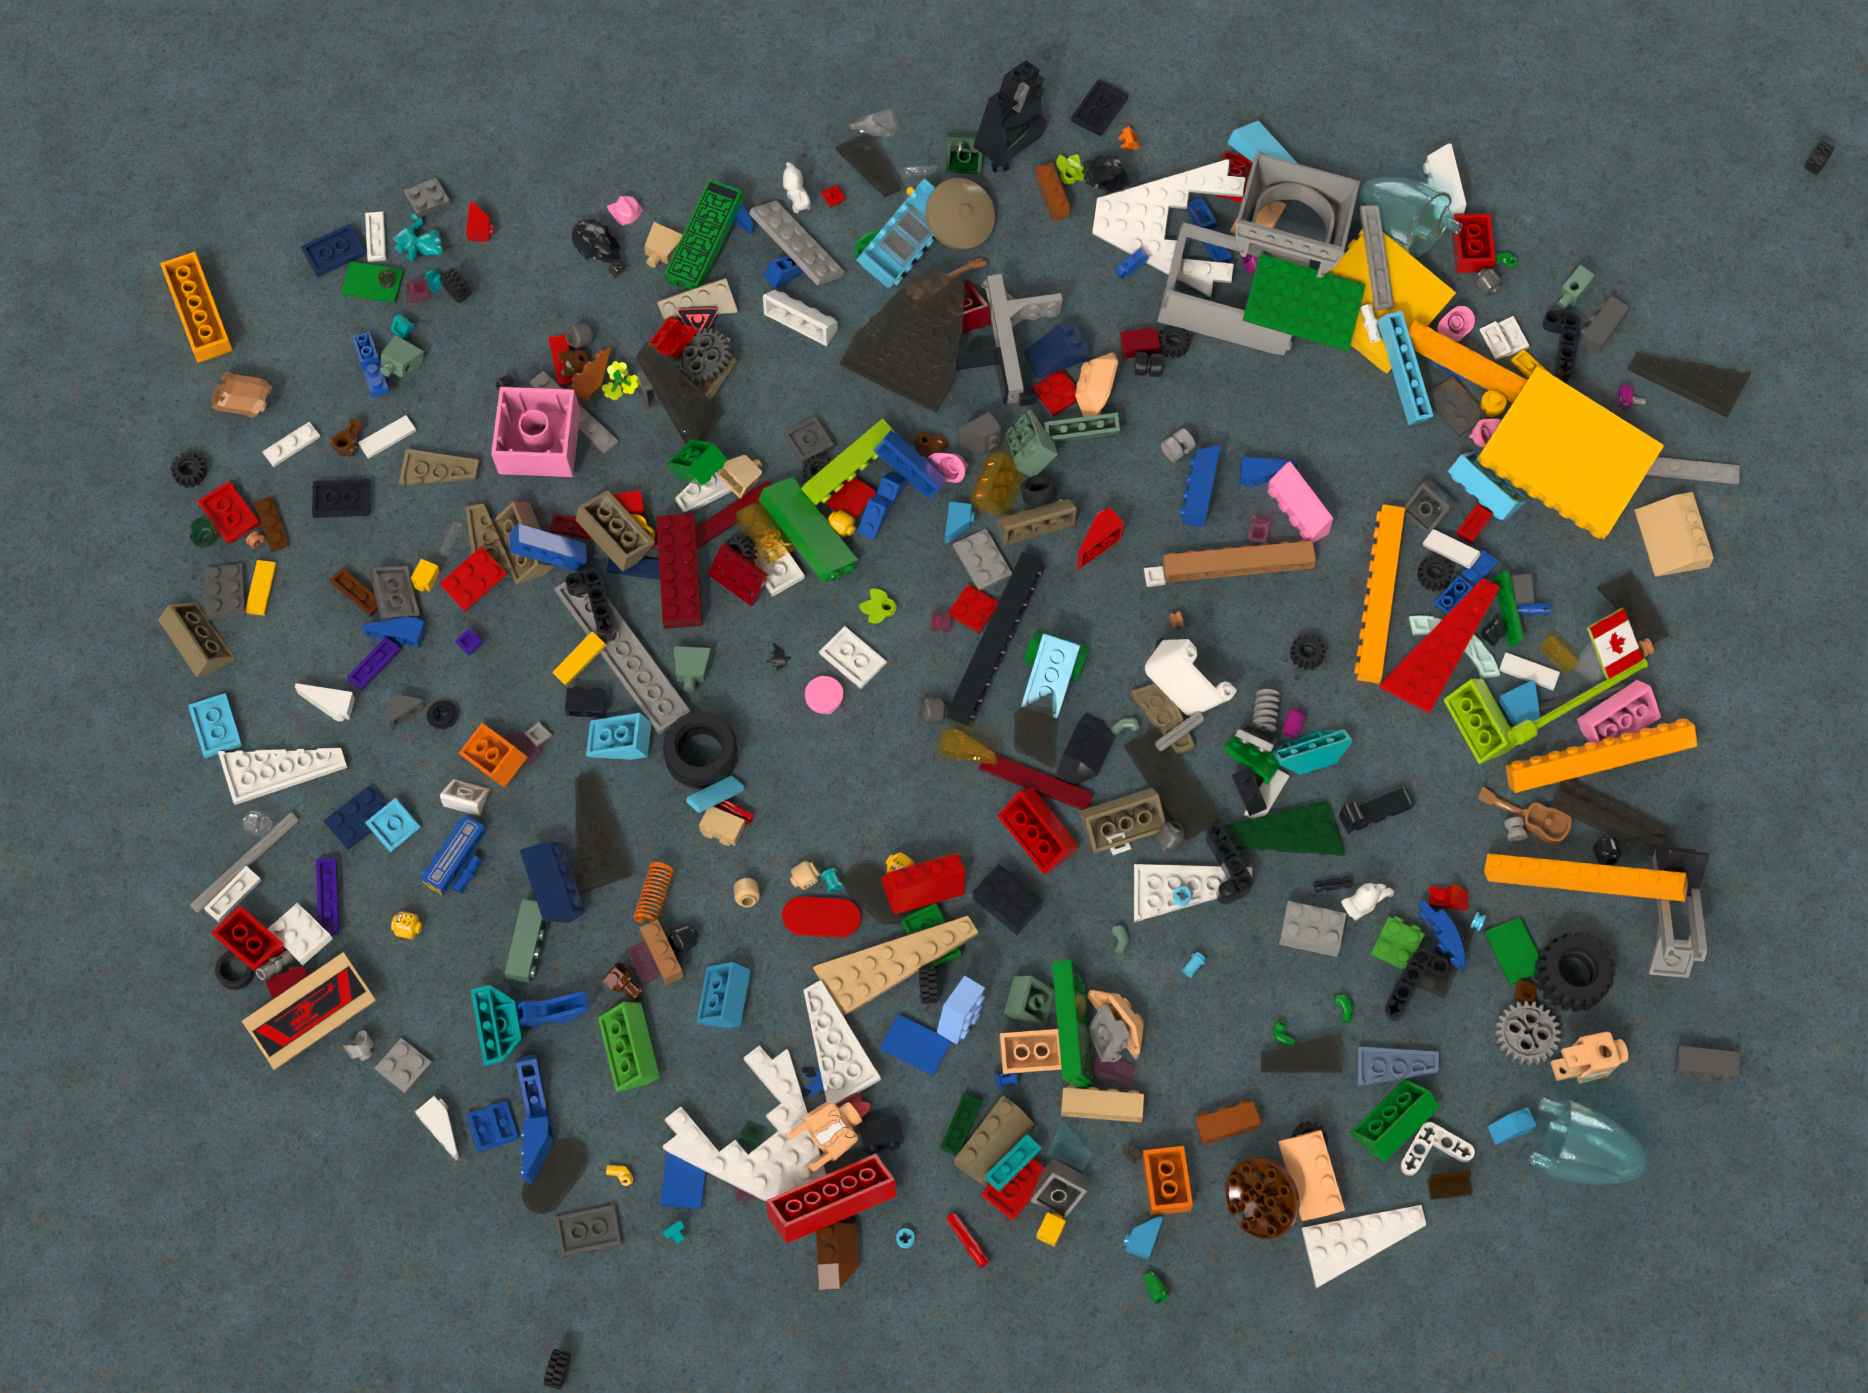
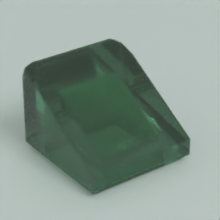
[739,1121,766,1149]

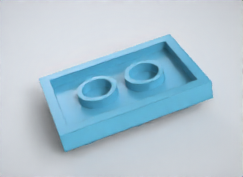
[188,693,242,758]

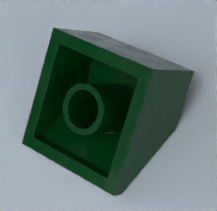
[945,132,982,174]

